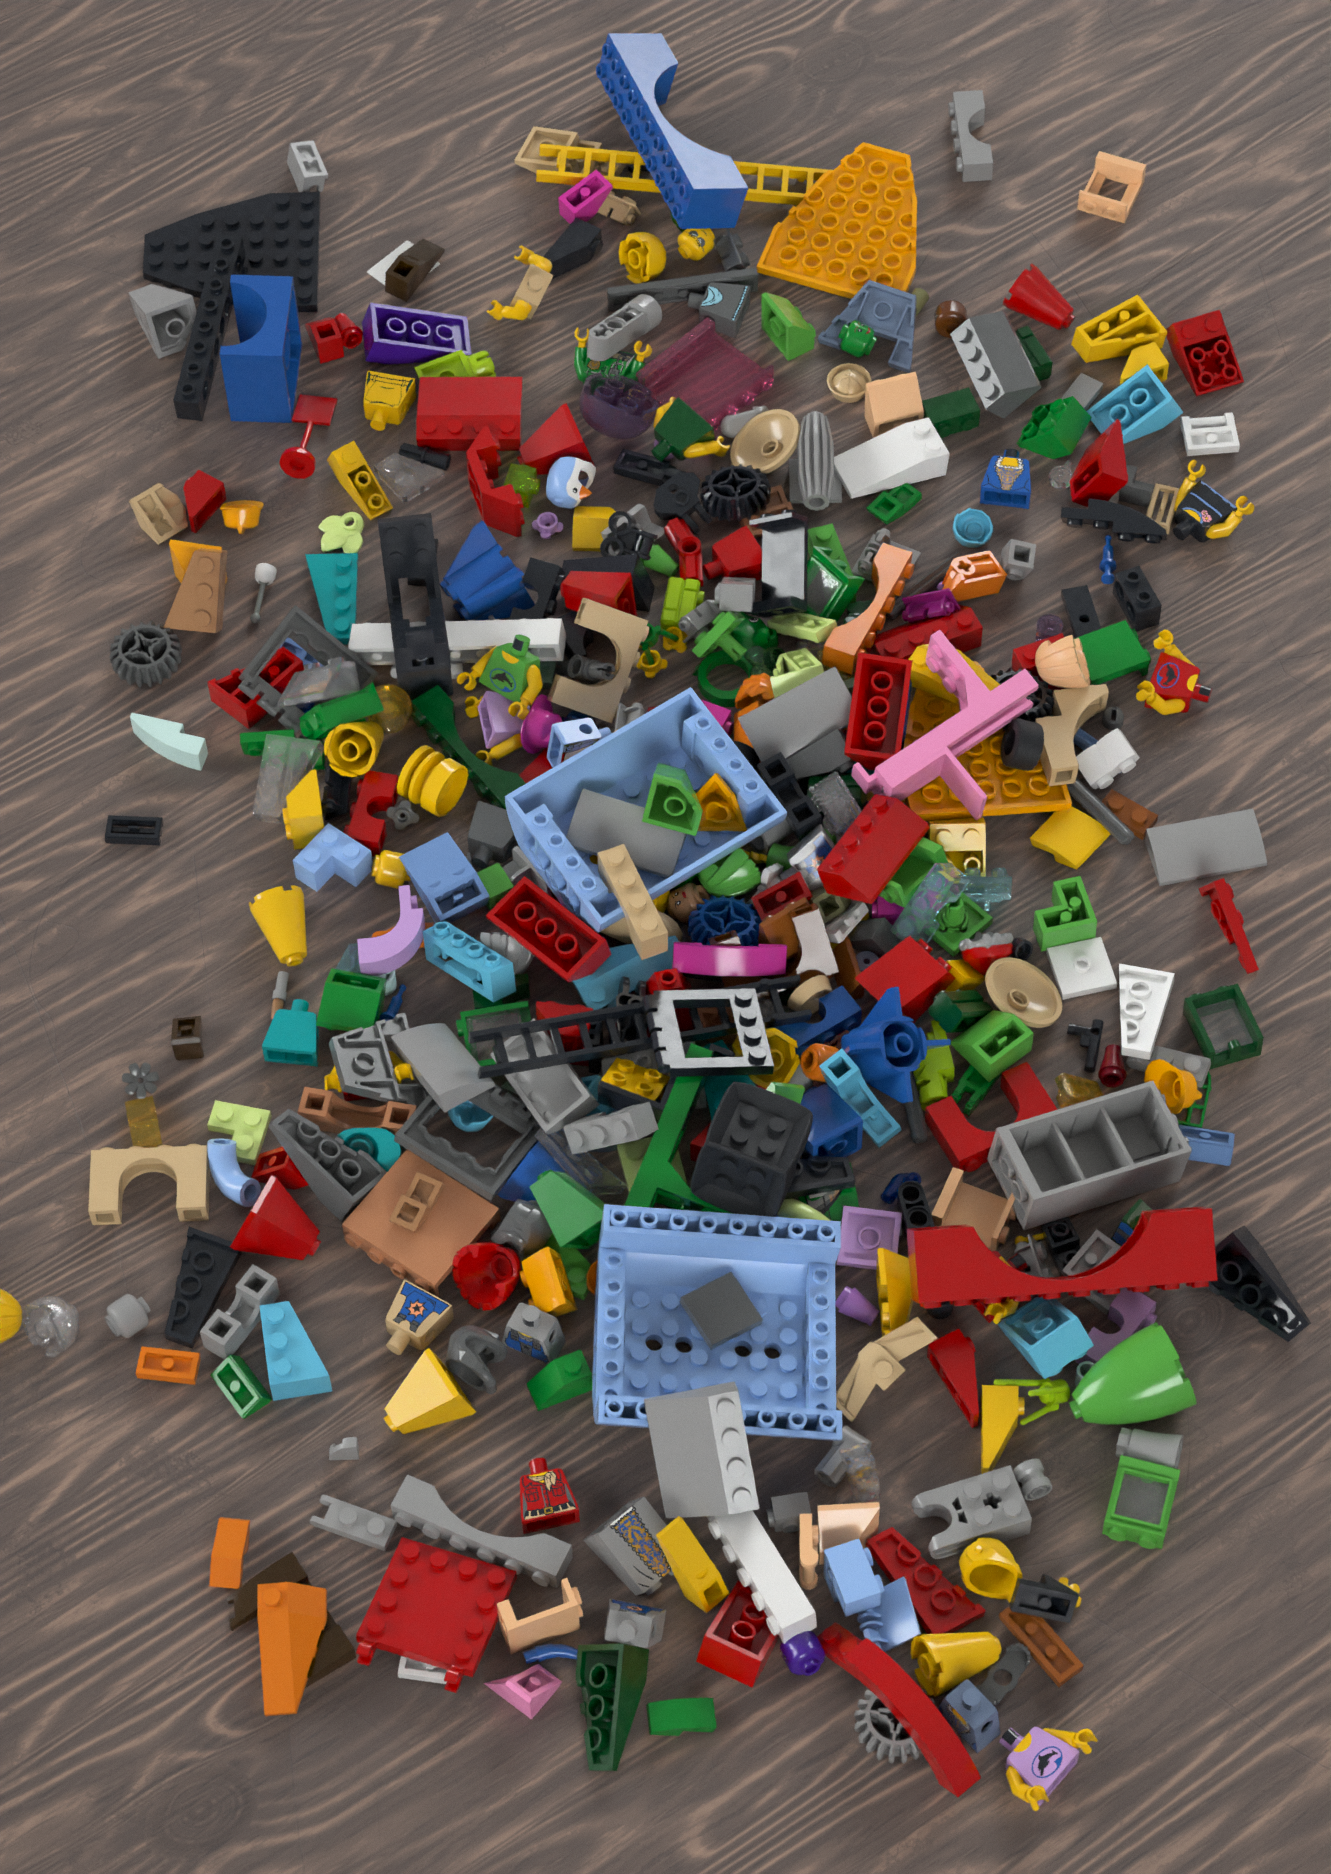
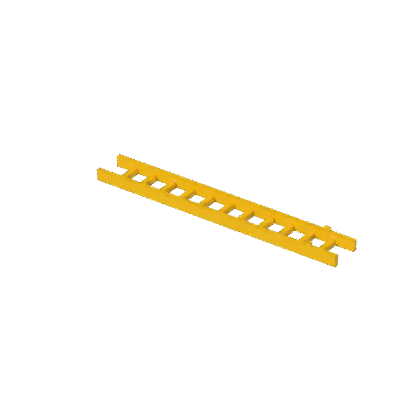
[536,144,833,207]

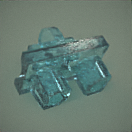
[961,868,1012,911]

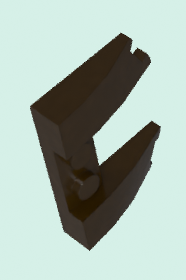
[227,1552,356,1688]

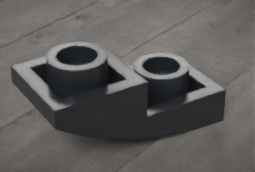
[1041,1216,1081,1277]

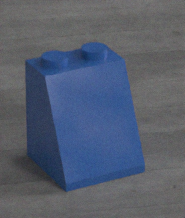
[800,1083,863,1159]

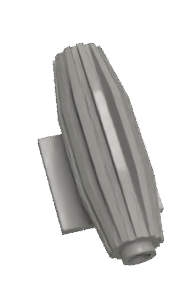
[789,411,842,511]

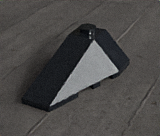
[1208,1225,1311,1342]

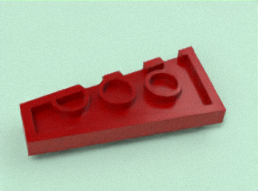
[865,1527,986,1634]

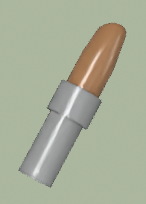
[271,971,289,1019]

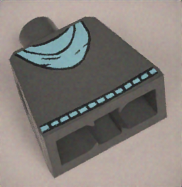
[688,282,750,338]

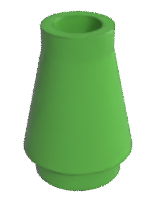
[640,544,679,577]

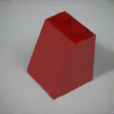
[855,935,956,1023]

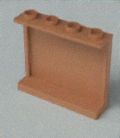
[342,1149,501,1297]

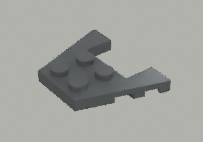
[329,1013,429,1108]

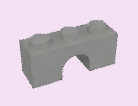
[715,577,756,612]
[563,1102,659,1154]
[200,1264,280,1360]

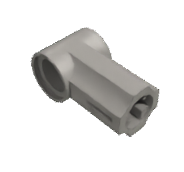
[814,1425,872,1488]

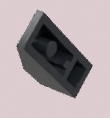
[543,217,603,279]

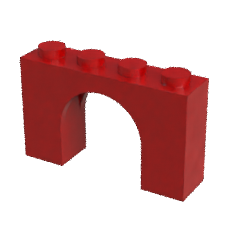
[925,1062,1058,1172]

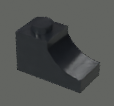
[556,611,594,661]

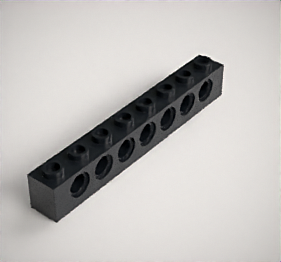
[173,234,246,421]

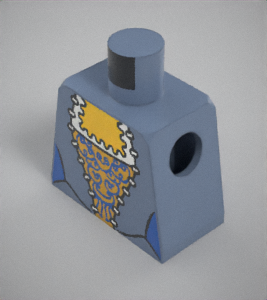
[937,1679,1001,1754]

